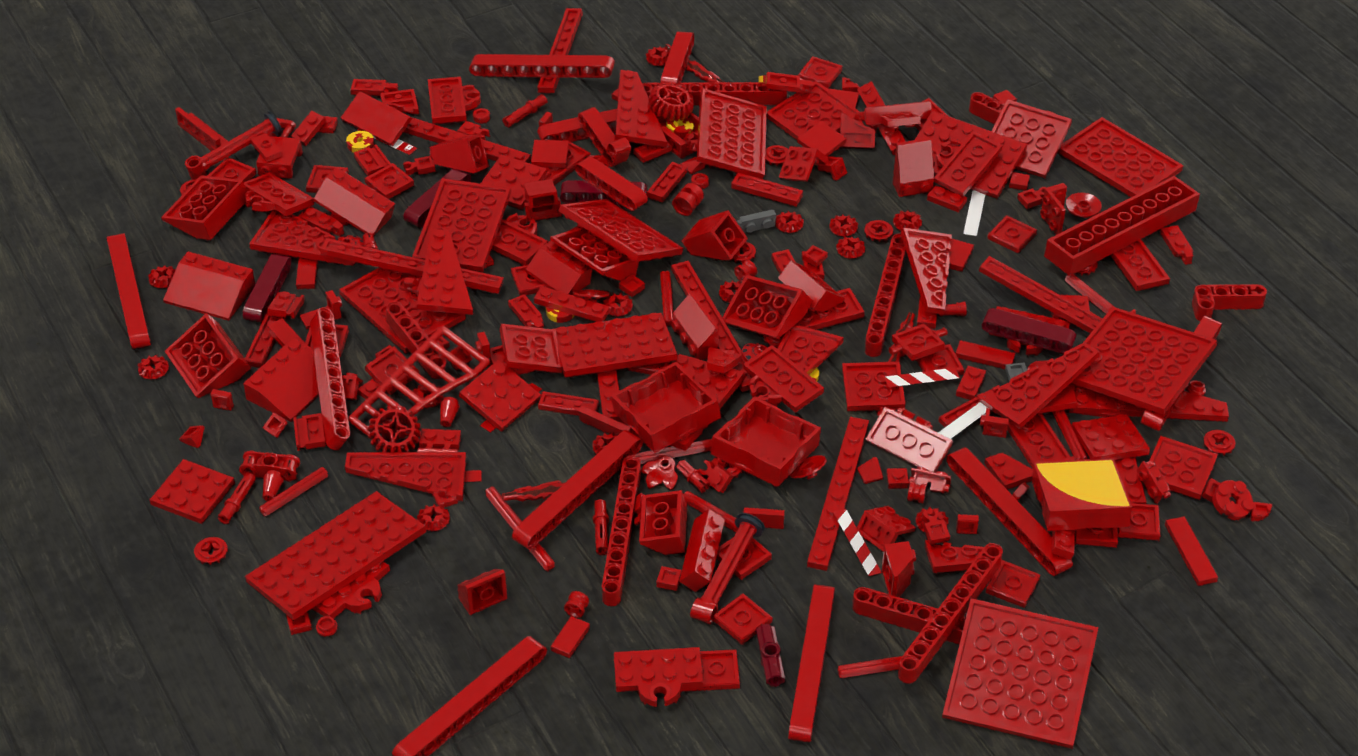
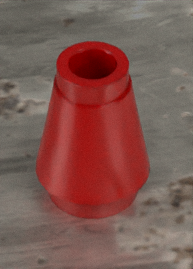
[440,397,460,427]
[262,470,283,501]

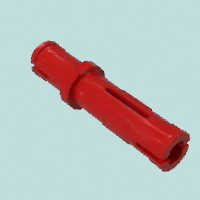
[502,94,548,128]
[218,473,256,524]
[593,499,609,555]

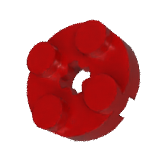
[1212,480,1254,520]

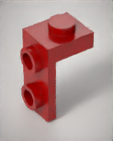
[300,290,342,329]

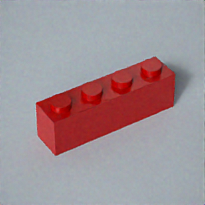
[679,509,725,592]

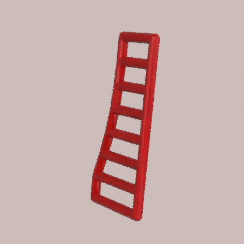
[348,326,490,441]

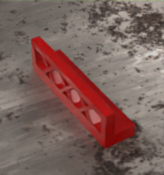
[175,107,229,151]

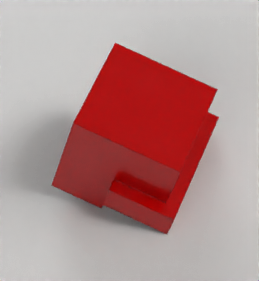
[524,179,562,222]

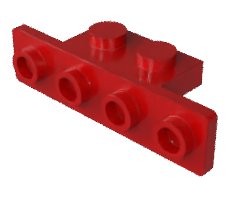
[865,101,931,129]

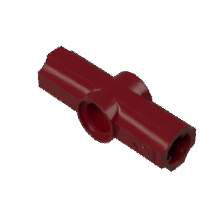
[756,624,785,687]

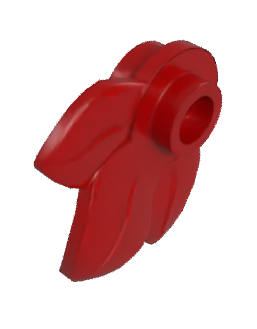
[641,456,678,490]

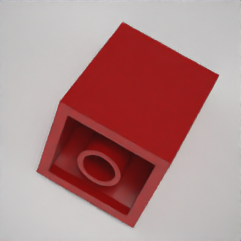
[430,133,489,173]
[682,210,748,261]

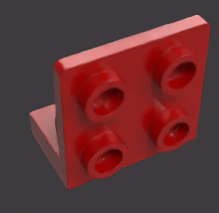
[779,146,828,182]
[1040,183,1067,235]
[857,506,916,552]

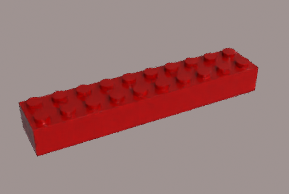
[1044,176,1200,276]

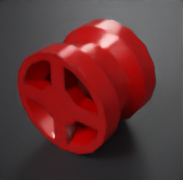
[734,260,757,282]
[907,481,927,503]
[564,591,589,618]

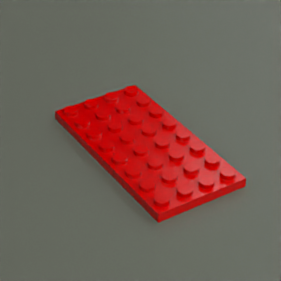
[245,491,427,620]

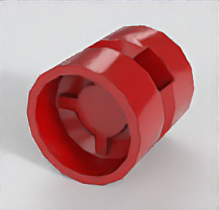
[672,183,704,216]

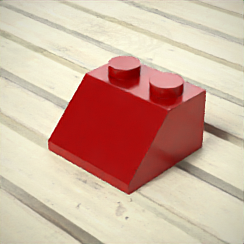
[882,541,916,597]
[457,569,507,615]

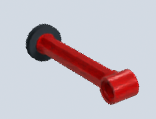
[185,111,282,179]
[690,513,765,624]

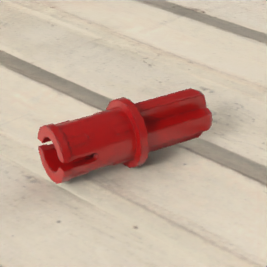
[676,460,711,493]

